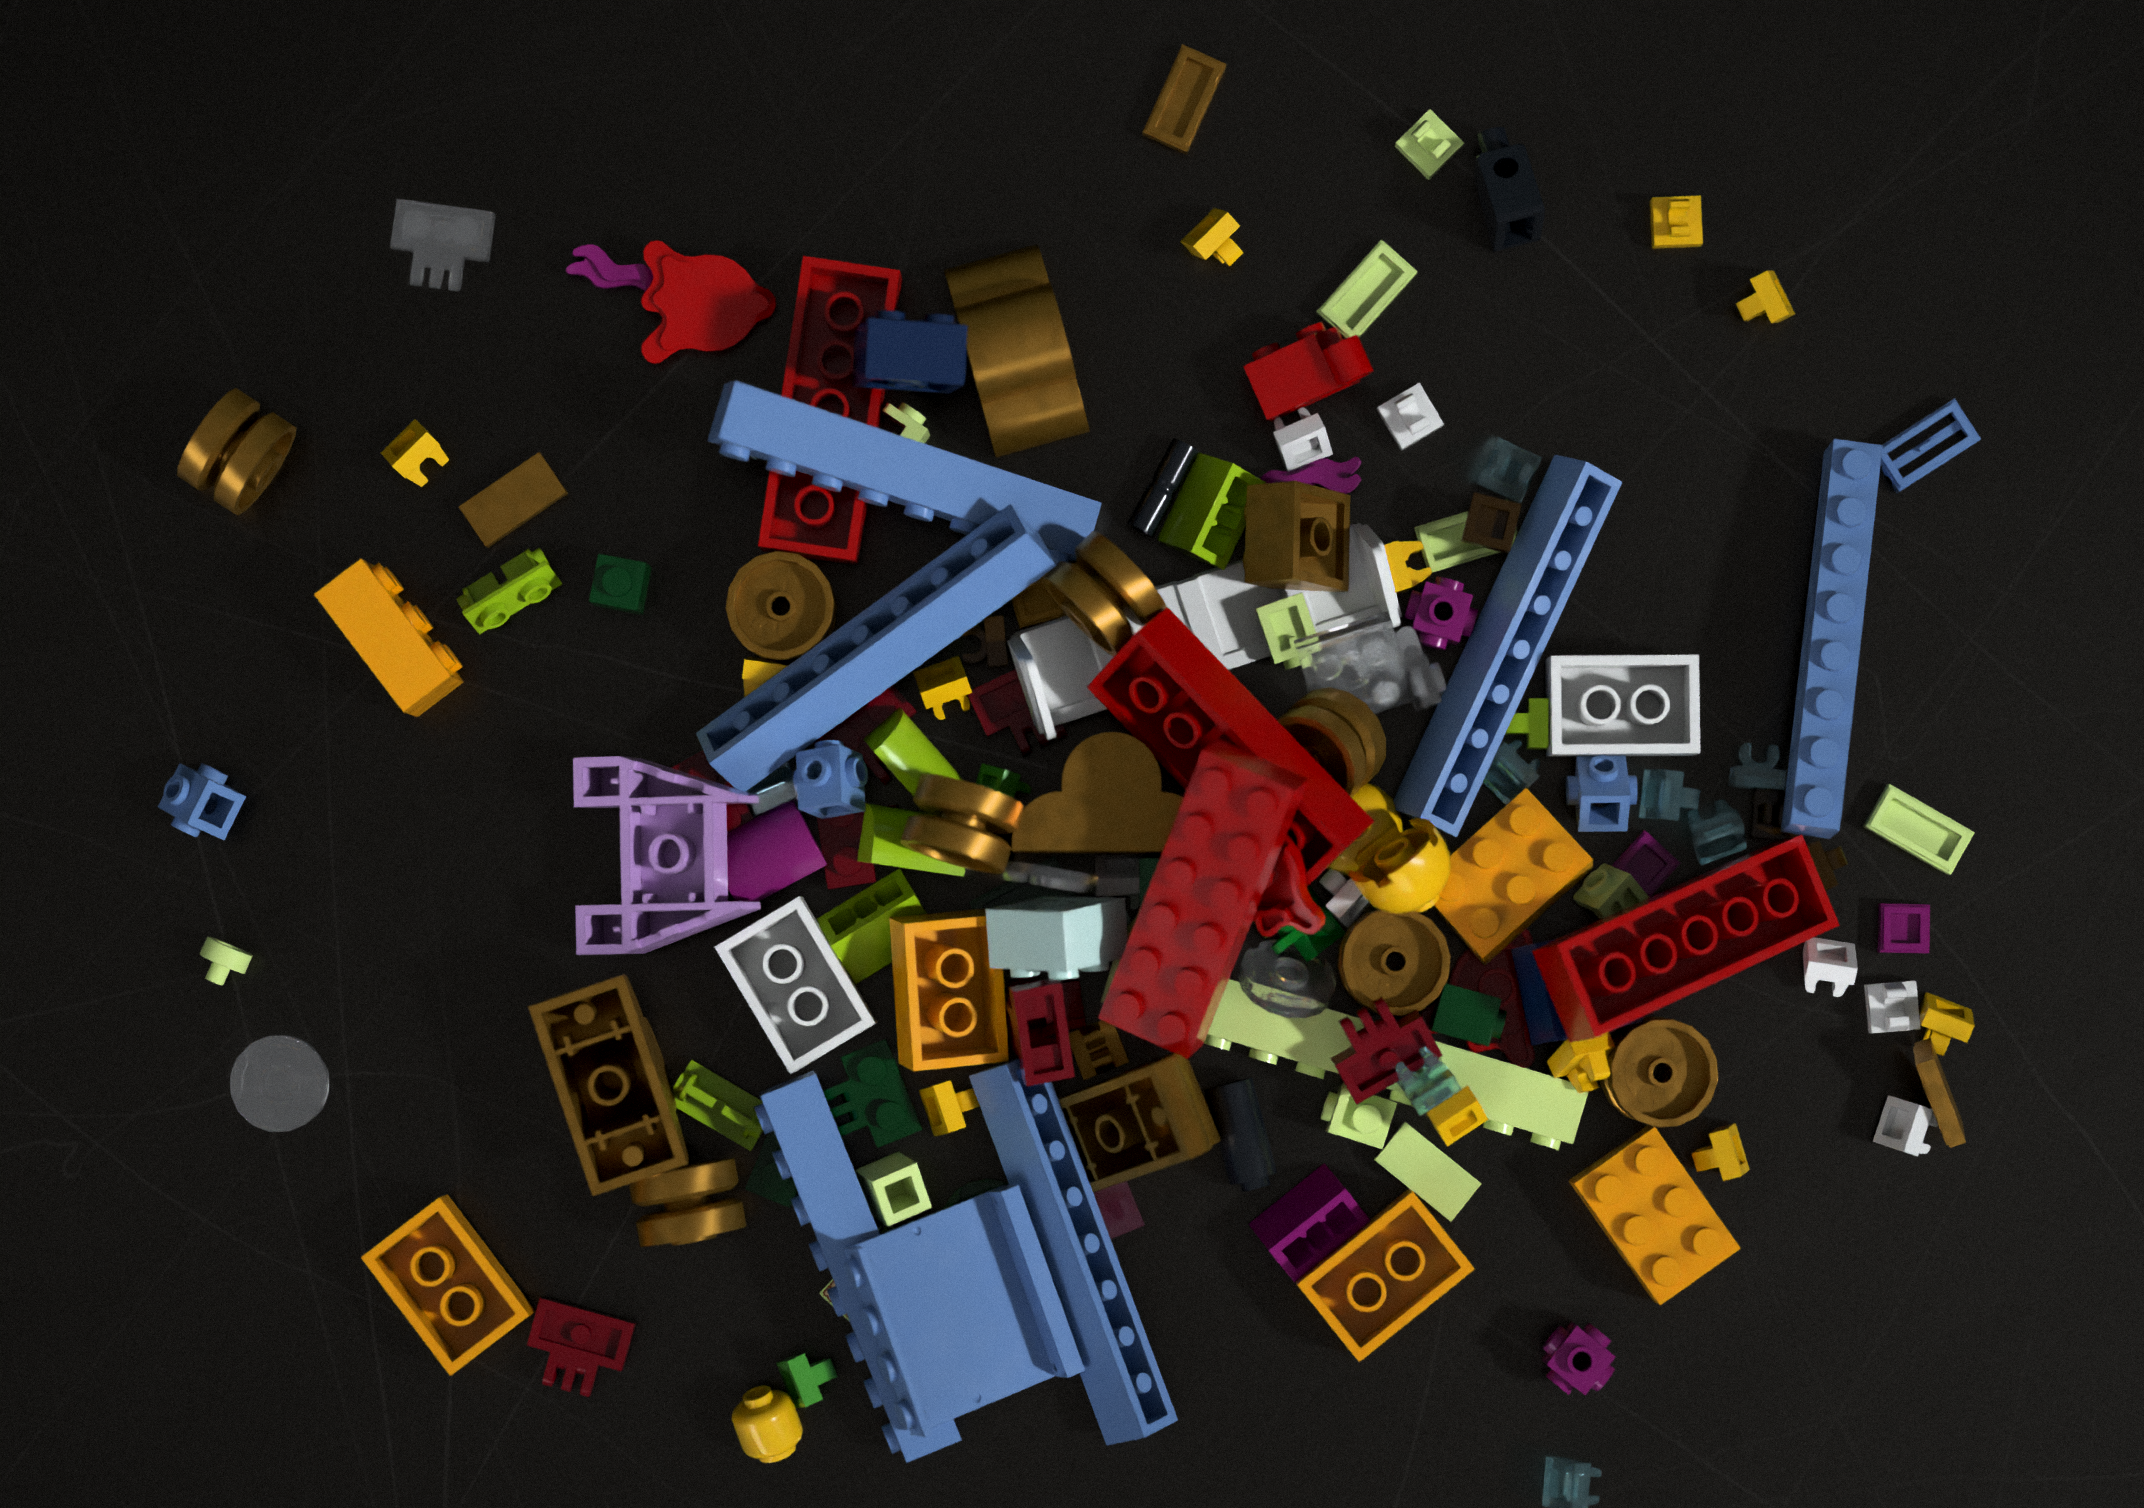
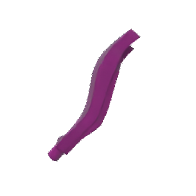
[565,244,653,292]
[1259,457,1362,494]

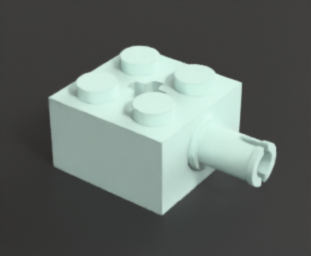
[986,895,1131,979]

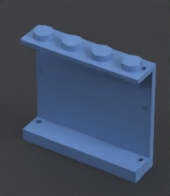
[844,1185,1085,1437]

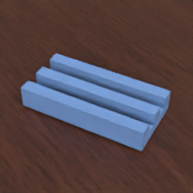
[1881,398,1981,493]

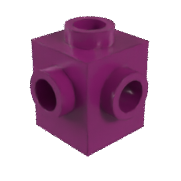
[1404,576,1478,651]
[1541,1321,1616,1395]

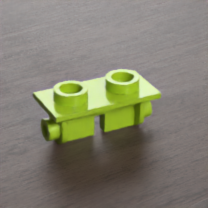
[456,547,562,635]
[672,1060,763,1151]

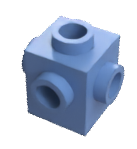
[793,740,868,819]
[1566,755,1637,832]
[158,763,246,840]

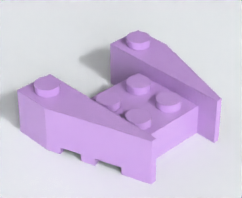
[573,756,761,955]

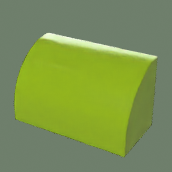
[1157,452,1266,570]
[863,707,964,816]
[857,803,965,877]
[816,868,928,984]

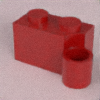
[1243,322,1374,421]

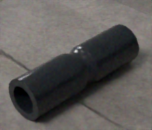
[1127,438,1199,537]

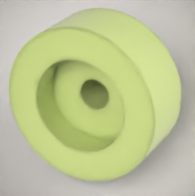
[200,936,253,986]

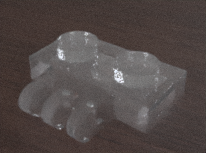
[390,199,495,291]
[1394,626,1446,713]

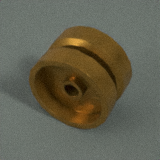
[177,388,296,515]
[1043,531,1167,657]
[726,551,838,663]
[1277,687,1386,797]
[900,774,1024,874]
[1336,909,1451,1016]
[1600,1017,1718,1127]
[629,1158,747,1247]

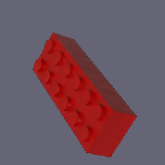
[758,256,902,566]
[1087,607,1374,887]
[1098,739,1309,1059]
[1532,834,1840,1043]

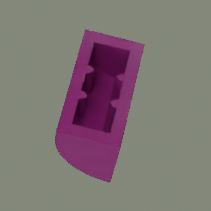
[727,799,827,902]
[1248,1163,1371,1282]

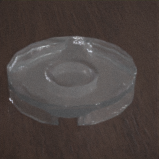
[1000,860,1100,894]
[1238,939,1337,1018]
[230,1035,329,1132]

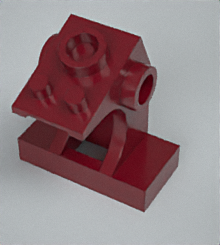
[1004,976,1086,1087]

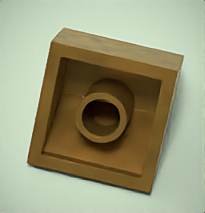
[1243,481,1350,592]

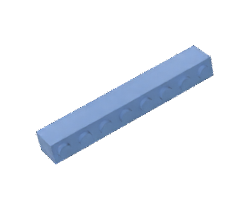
[707,381,1102,565]
[1781,439,1883,839]
[1393,455,1622,837]
[696,504,1057,792]
[969,1057,1178,1446]
[754,1071,961,1463]

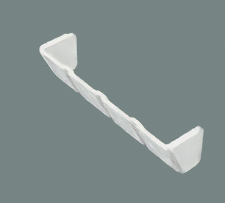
[1007,523,1402,740]

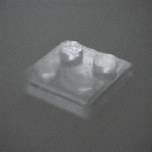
[1293,611,1412,714]

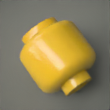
[732,1386,803,1463]

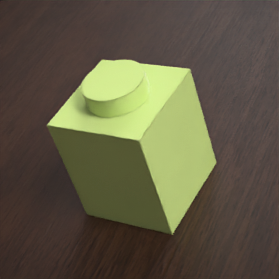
[854,1151,932,1227]

